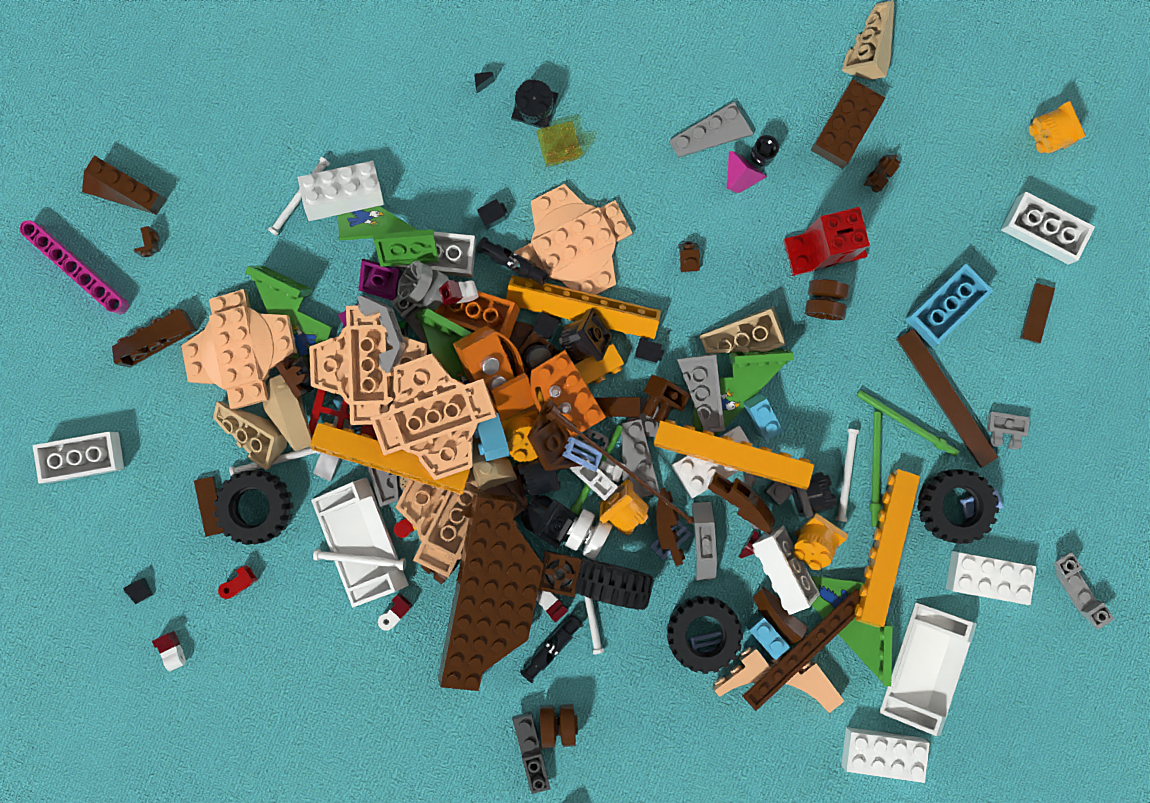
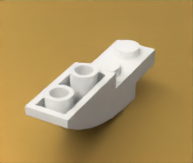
[570,457,618,501]

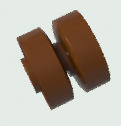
[804,279,850,321]
[540,704,578,748]

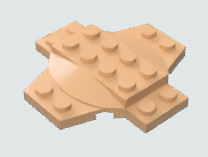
[514,184,633,295]
[181,289,297,410]
[309,306,427,425]
[370,353,497,480]
[395,468,518,578]

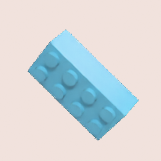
[905,264,993,347]

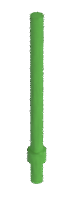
[856,390,959,457]
[869,412,881,527]
[569,425,622,516]

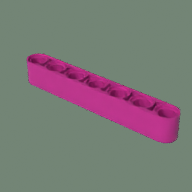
[19,220,129,314]

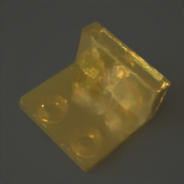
[536,121,583,167]

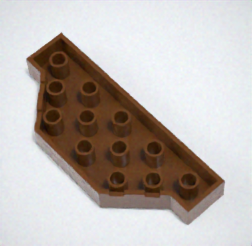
[438,491,543,691]

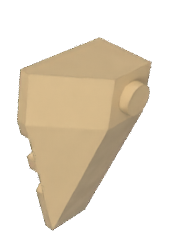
[842,0,894,80]
[700,306,785,353]
[262,375,312,452]
[213,401,287,470]
[471,439,517,491]

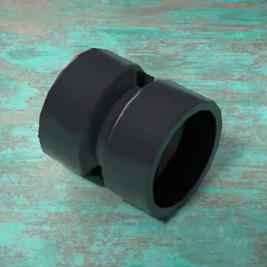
[750,135,779,166]

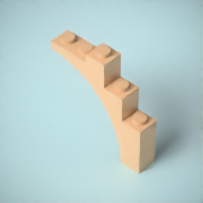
[713,646,845,713]

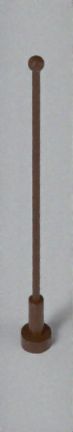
[545,404,694,524]

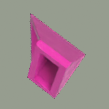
[727,151,767,193]

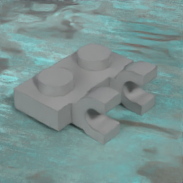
[987,412,1030,450]

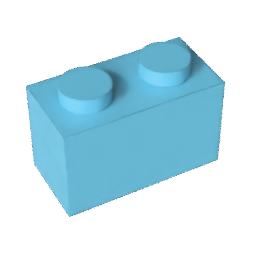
[743,394,783,441]
[474,413,509,462]
[746,615,790,660]

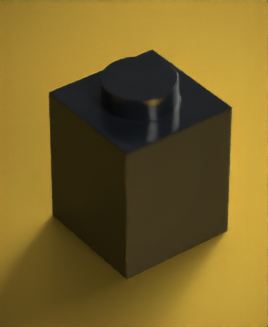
[477,199,508,230]
[634,338,664,365]
[763,480,794,505]

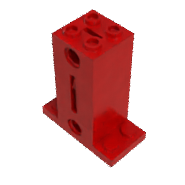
[783,207,870,276]

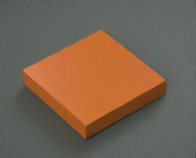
[490,373,535,422]

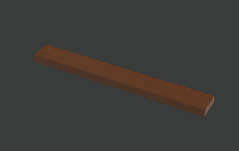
[896,329,998,468]
[742,589,861,711]

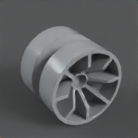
[398,261,449,311]

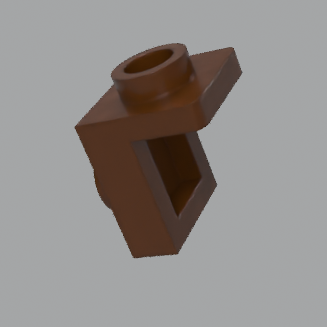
[134,226,159,257]
[678,241,700,272]

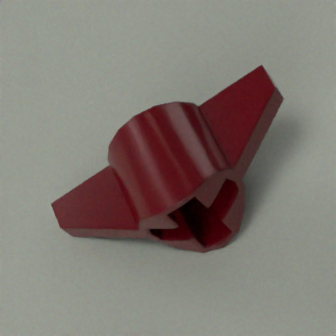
[738,531,758,559]

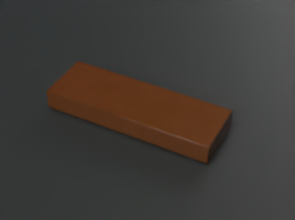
[1020,283,1055,344]
[194,476,224,537]

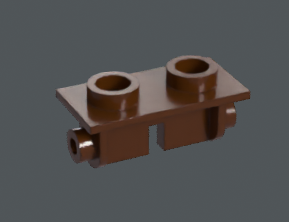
[863,155,900,193]

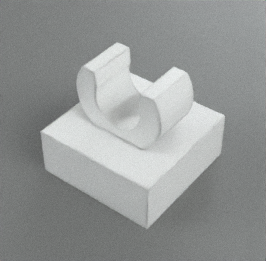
[599,458,625,482]

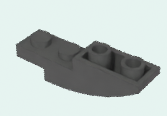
[512,712,550,794]

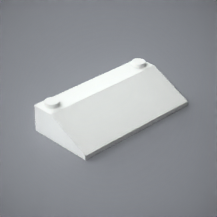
[311,478,409,608]
[880,602,977,736]

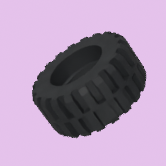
[917,469,999,544]
[213,470,293,545]
[575,559,654,610]
[666,596,743,674]

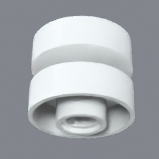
[565,509,613,560]

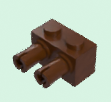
[642,375,690,423]

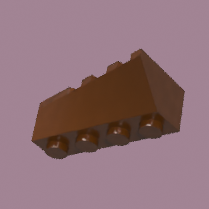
[82,155,167,215]
[112,308,197,368]

